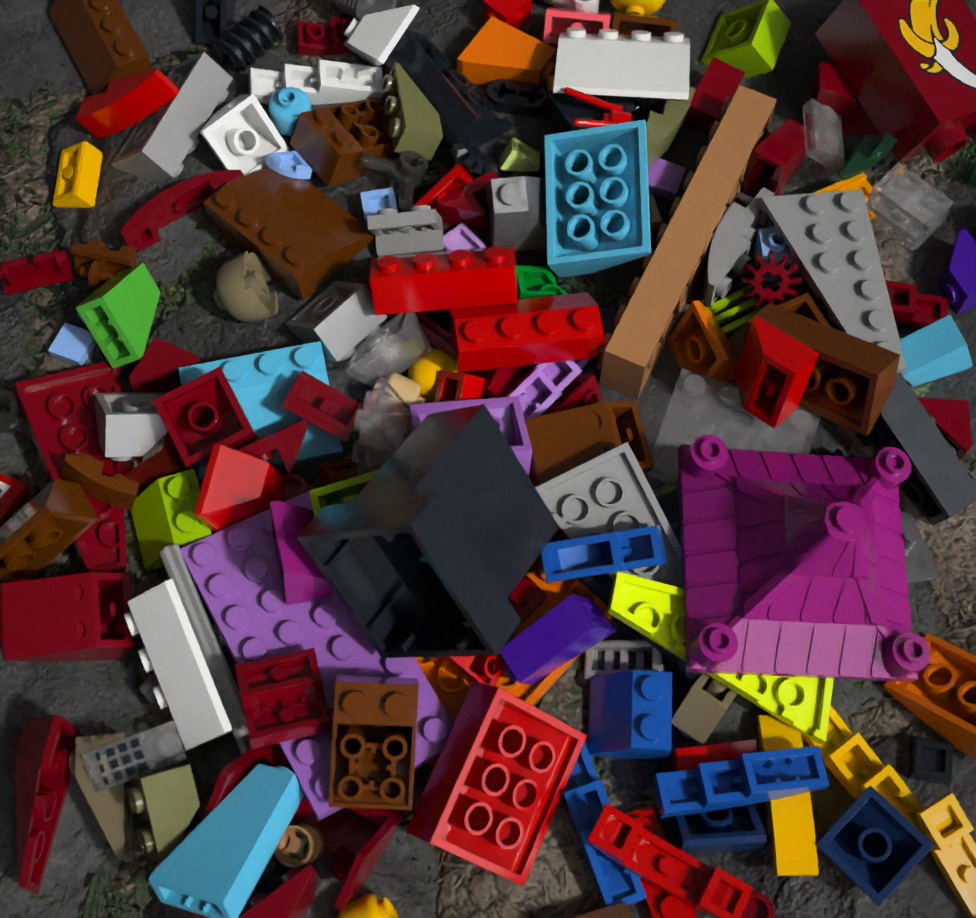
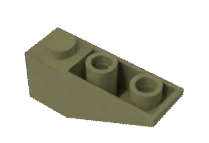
[381,63,443,160]

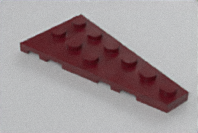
[14,361,127,573]

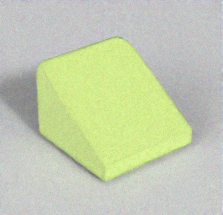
[499,138,540,171]

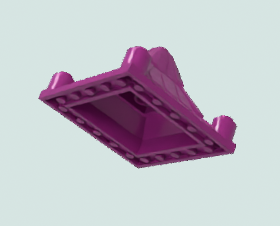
[677,434,930,682]

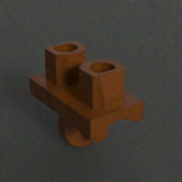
[70,238,137,290]

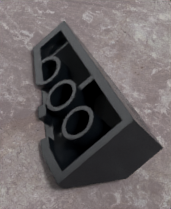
[542,90,665,134]

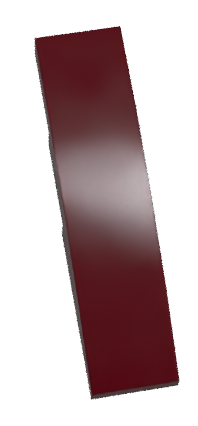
[812,271,948,329]

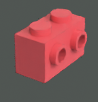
[543,7,611,49]

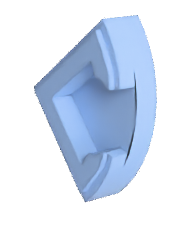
[265,150,312,179]

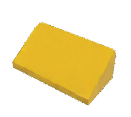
[53,141,102,208]

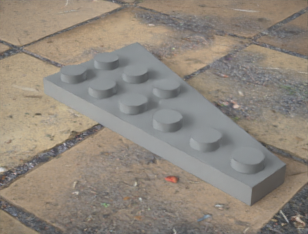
[535,442,683,588]

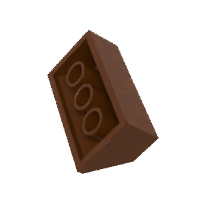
[48,0,152,96]
[743,303,900,436]

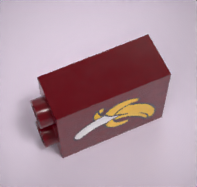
[815,0,976,163]

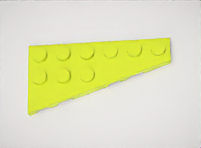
[607,572,834,744]

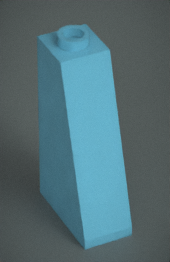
[148,764,304,918]

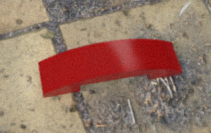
[587,803,754,918]

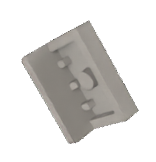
[367,205,444,257]

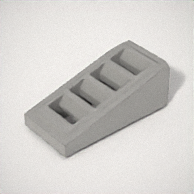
[584,639,665,680]

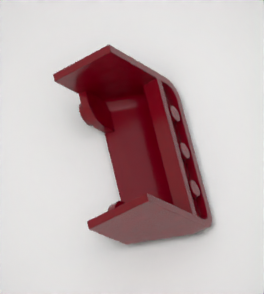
[200,743,406,911]

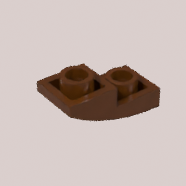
[61,453,139,511]

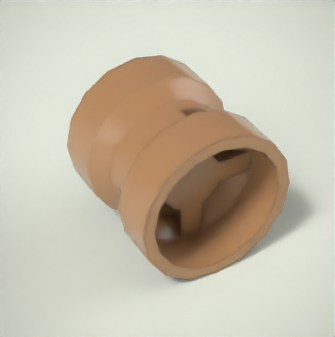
[274,823,324,868]

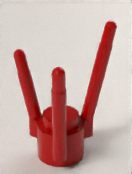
[564,87,632,128]

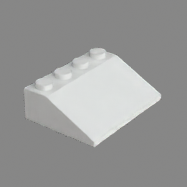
[553,27,690,100]

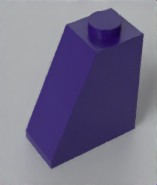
[499,594,616,684]

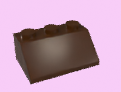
[0,479,99,583]

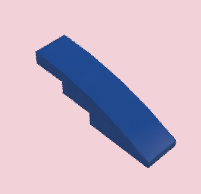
[562,742,647,907]
[653,746,830,818]

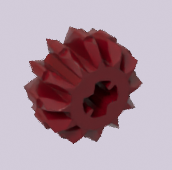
[741,250,801,307]

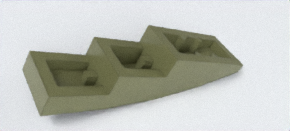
[646,86,696,168]

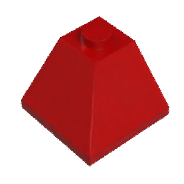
[194,444,283,533]

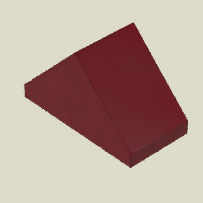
[129,337,201,393]
[917,397,972,462]

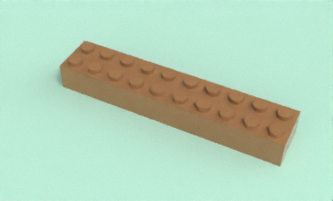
[597,85,777,400]

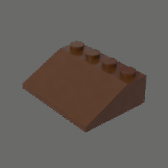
[203,167,375,301]

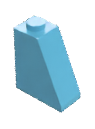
[900,315,973,387]

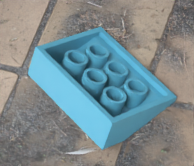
[545,119,651,278]
[179,341,343,482]

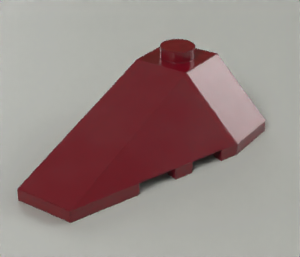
[14,715,83,894]

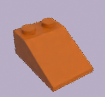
[884,632,976,759]

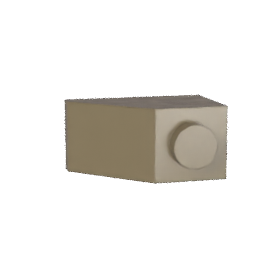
[672,673,738,745]

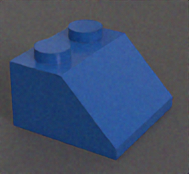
[588,670,672,761]

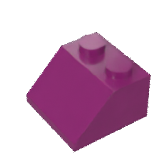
[270,501,332,606]

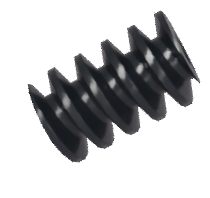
[212,5,283,72]

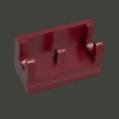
[683,57,745,133]
[282,371,366,442]

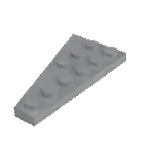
[759,189,907,376]

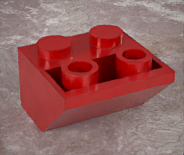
[734,316,819,429]

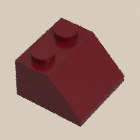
[152,367,258,470]

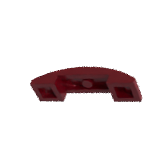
[120,169,244,254]

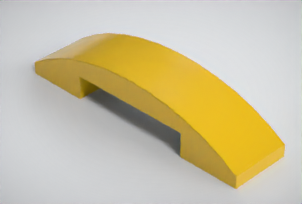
[917,793,976,918]

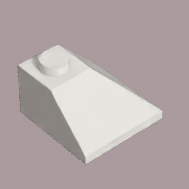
[343,4,420,67]
[200,94,290,176]

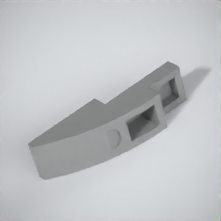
[703,187,775,307]

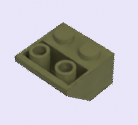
[125,764,200,862]

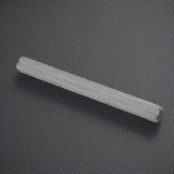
[159,544,251,754]

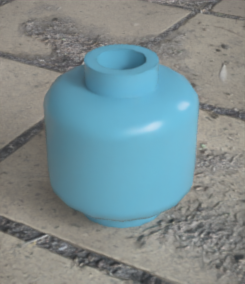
[268,87,312,137]

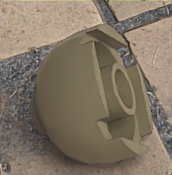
[214,251,279,323]

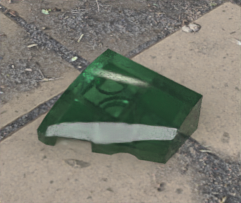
[836,132,898,181]

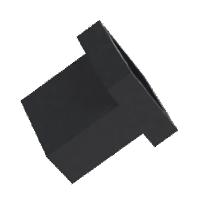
[297,404,559,658]

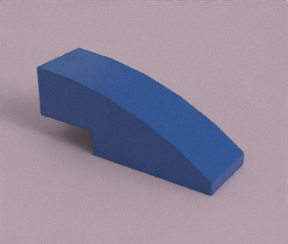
[541,525,667,583]

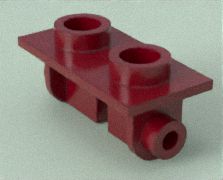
[0,248,74,295]
[540,373,602,416]

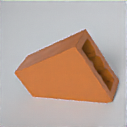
[457,16,557,86]

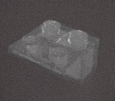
[352,378,411,476]

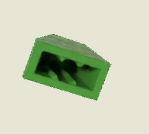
[75,263,161,369]

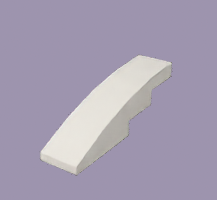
[249,59,383,105]

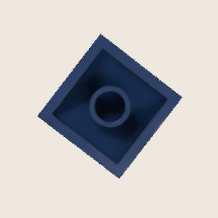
[815,785,934,906]
[671,804,766,855]

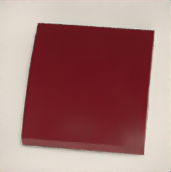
[235,648,333,749]

